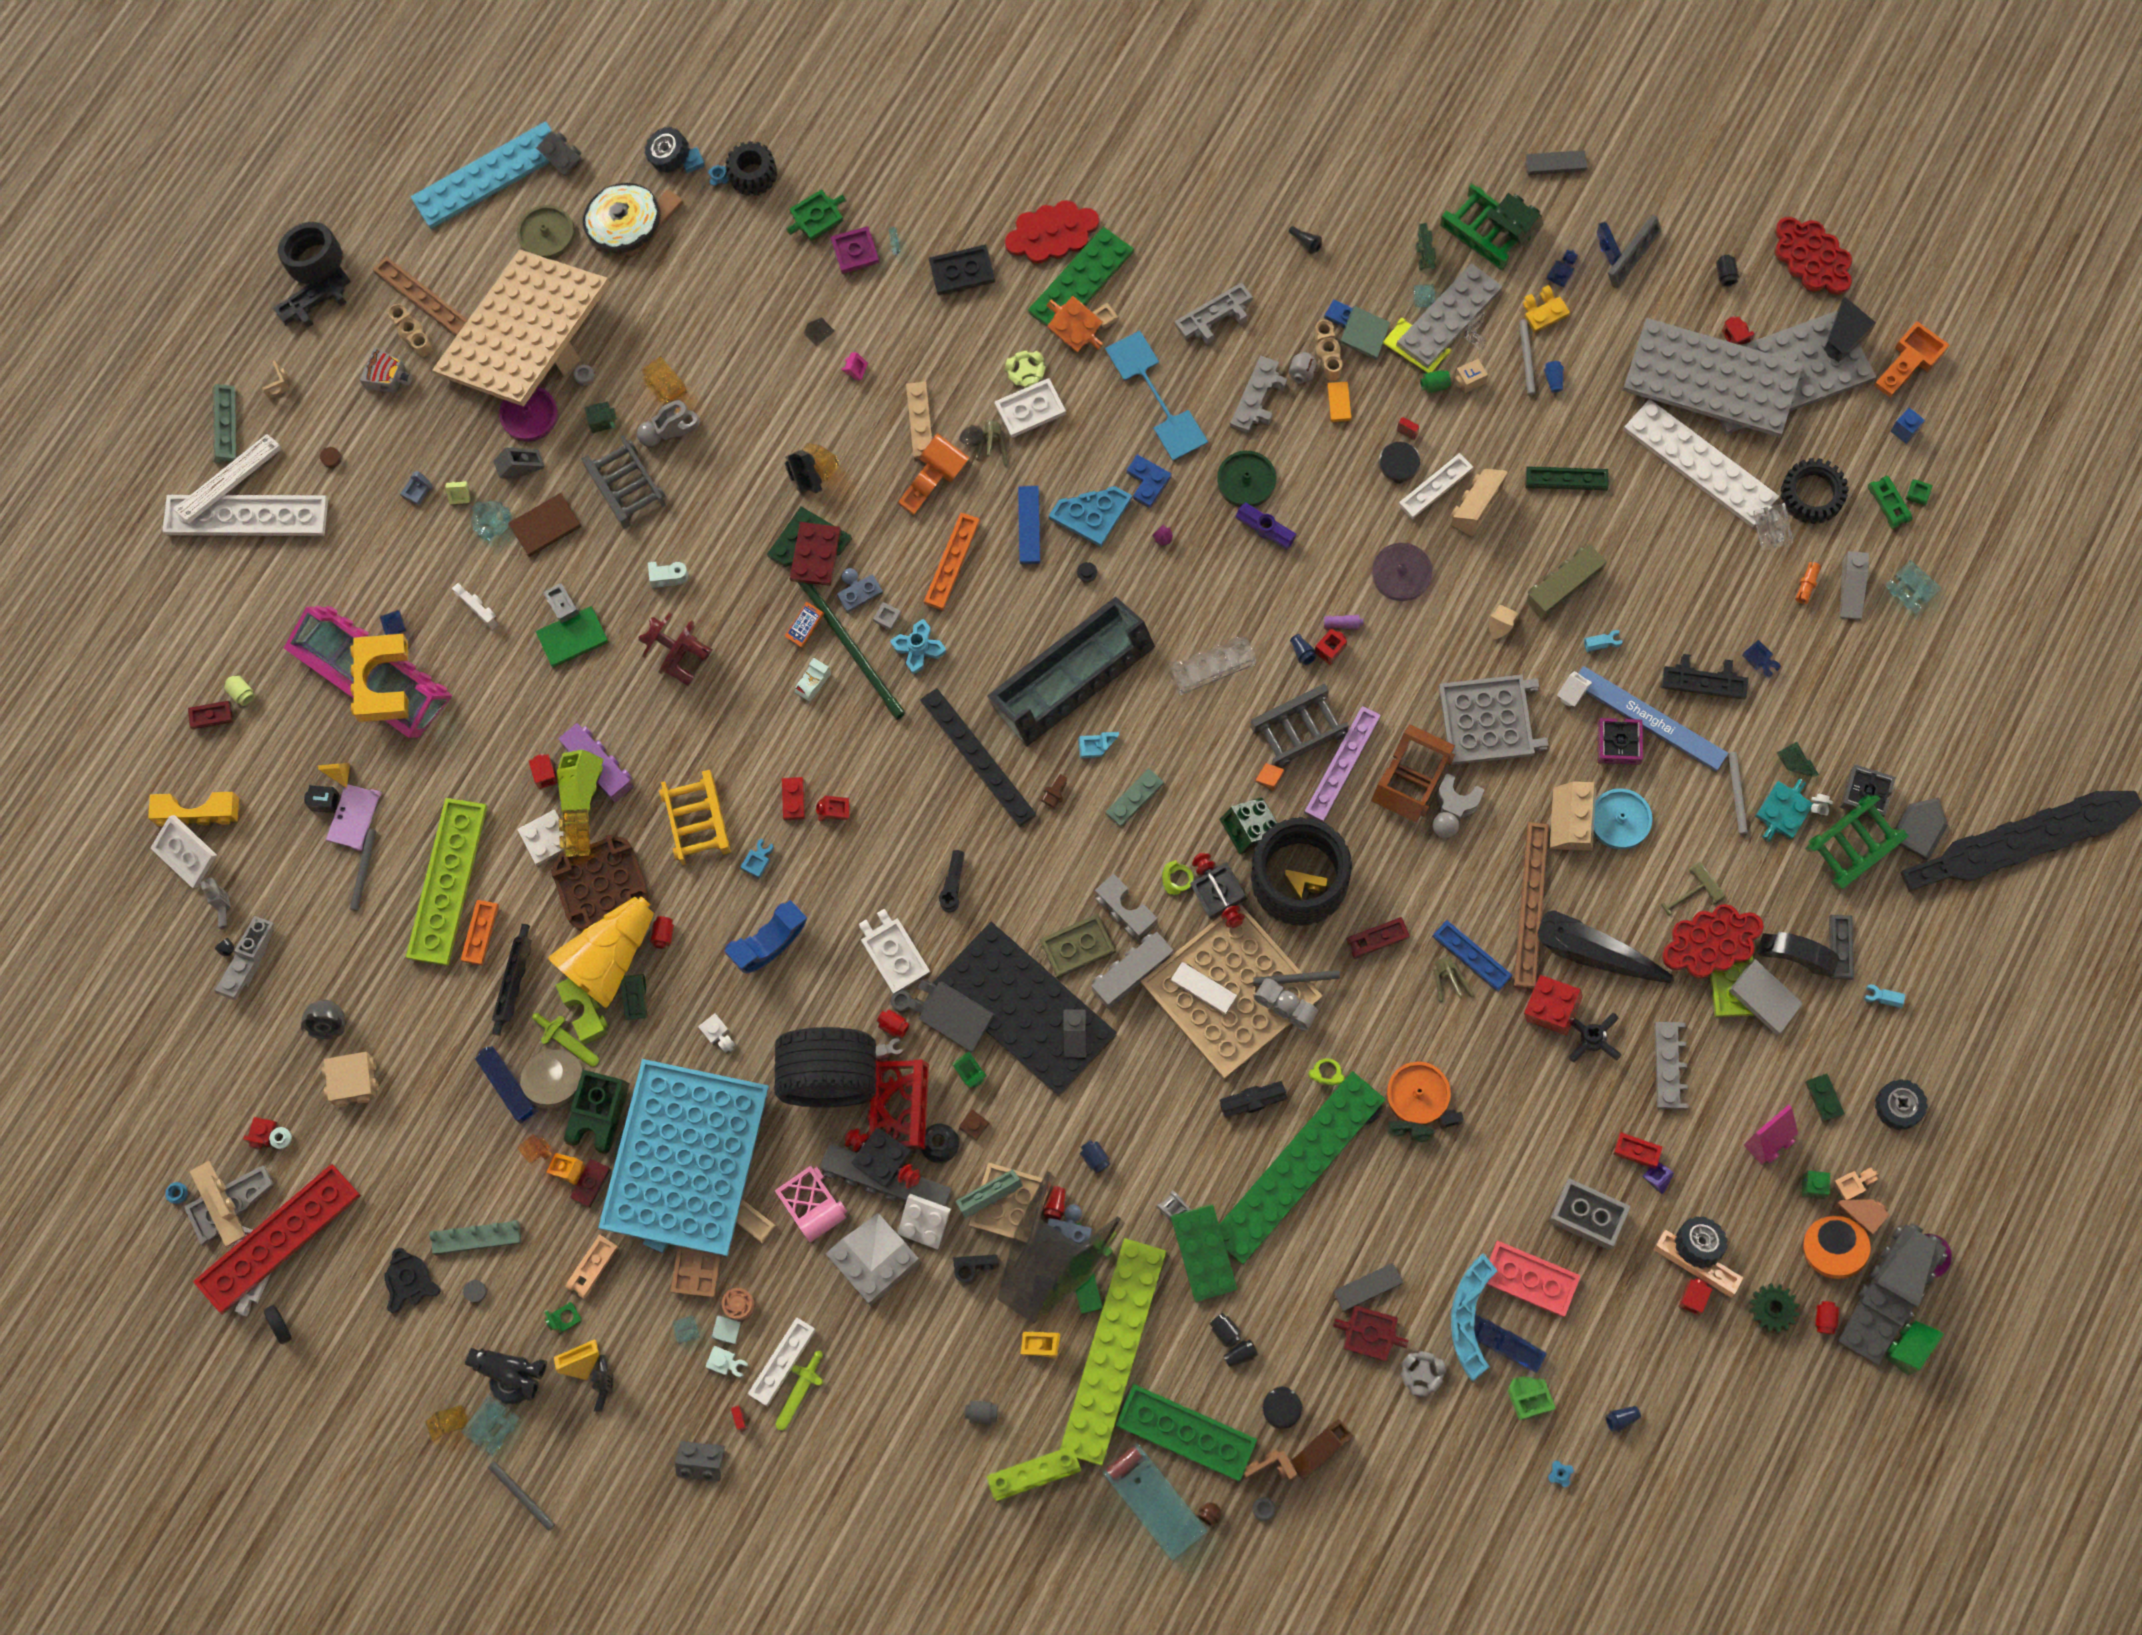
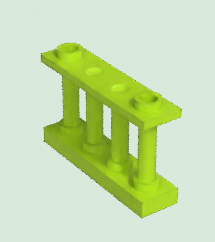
[987,1445,1082,1501]

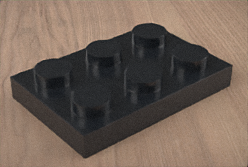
[929,244,995,296]

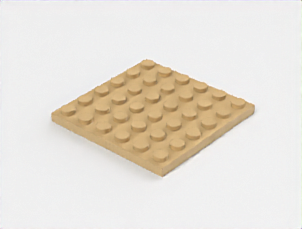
[1140,903,1323,1080]

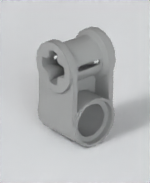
[1157,1190,1191,1220]

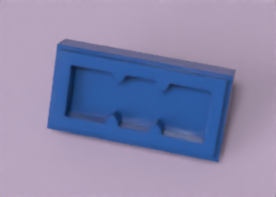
[1324,299,1352,328]

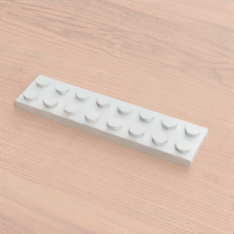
[1623,399,1779,528]
[163,495,328,536]

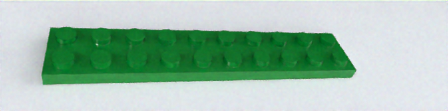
[1219,1071,1386,1265]

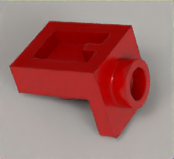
[816,795,849,821]
[243,1117,277,1149]

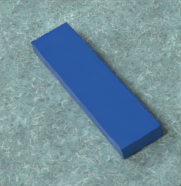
[1018,486,1040,564]
[1432,920,1513,992]

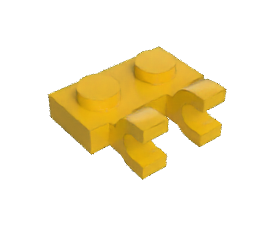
[1522,285,1570,333]

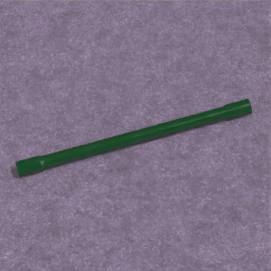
[797,582,906,720]

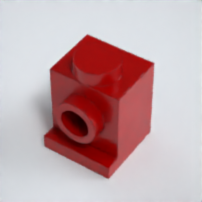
[1721,316,1755,345]
[1315,628,1347,666]

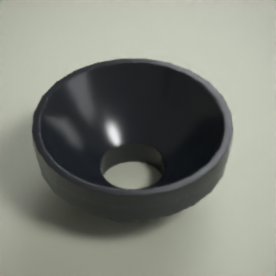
[921,1124,959,1163]

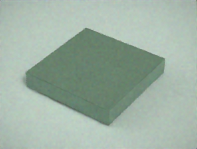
[1339,306,1390,359]

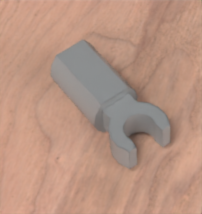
[875,1038,904,1061]

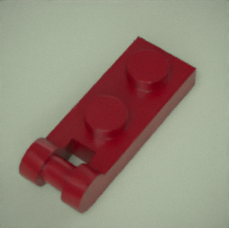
[1346,917,1410,959]

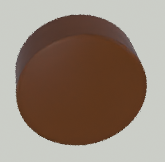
[320,447,342,468]

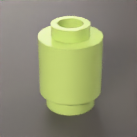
[224,676,255,706]

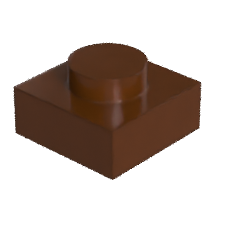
[959,1109,990,1141]

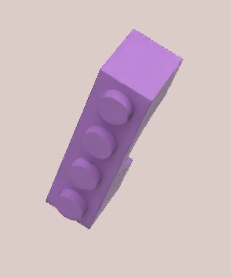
[558,723,634,803]

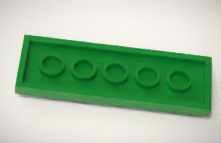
[1028,226,1134,327]
[1116,1384,1257,1482]

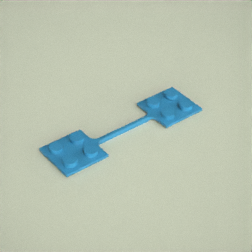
[1105,331,1208,461]

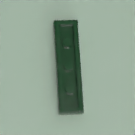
[1526,466,1609,491]

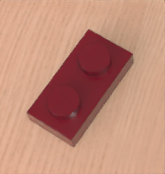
[188,701,233,730]

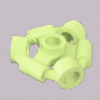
[1005,351,1046,388]

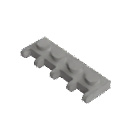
[1654,1022,1689,1110]

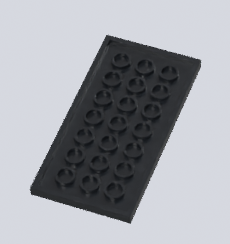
[933,921,1117,1097]

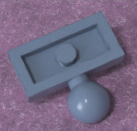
[837,568,883,613]
[1044,1204,1092,1251]

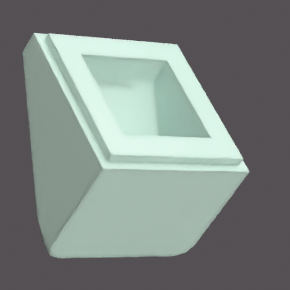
[712,1316,741,1344]

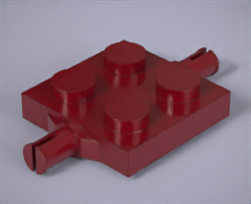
[1333,1305,1409,1362]

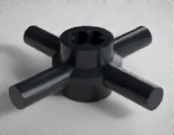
[1568,1013,1621,1063]

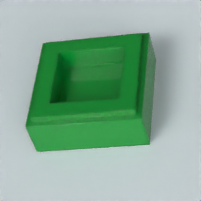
[1906,479,1933,506]

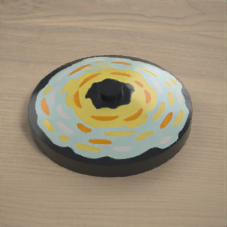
[583,183,661,253]

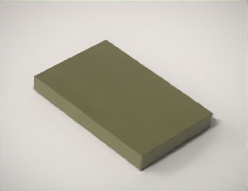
[1040,914,1116,979]

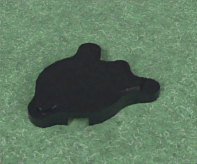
[384,1248,441,1313]

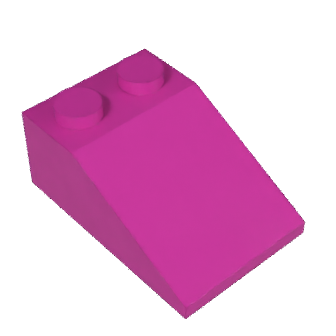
[1744,1105,1798,1165]

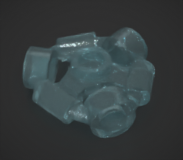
[471,500,512,540]

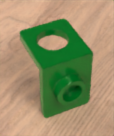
[544,1302,582,1334]

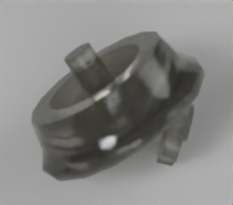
[959,425,983,447]

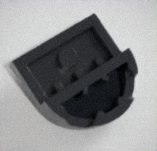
[785,450,822,494]

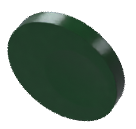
[1217,450,1276,507]

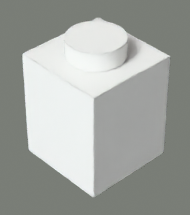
[1557,671,1592,707]

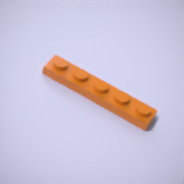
[924,512,980,611]

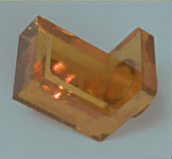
[517,1134,552,1164]

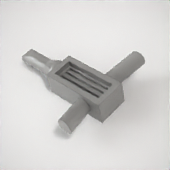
[200,878,231,929]

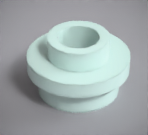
[269,1127,292,1149]

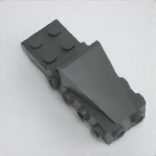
[1837,1223,1947,1365]

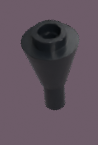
[1289,226,1322,254]

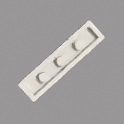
[1399,453,1473,520]
[748,1317,816,1407]

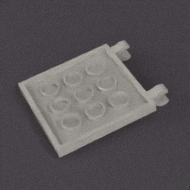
[1439,675,1549,765]

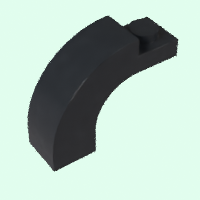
[1757,932,1839,976]

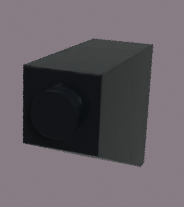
[1824,297,1876,363]

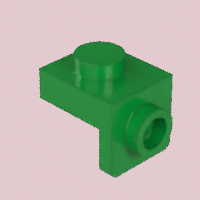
[952,1052,987,1088]

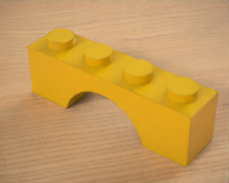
[148,792,239,827]

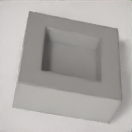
[873,602,901,631]

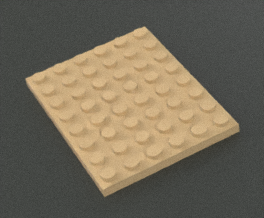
[432,249,611,406]

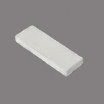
[1171,962,1237,1015]

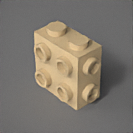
[322,1052,379,1107]

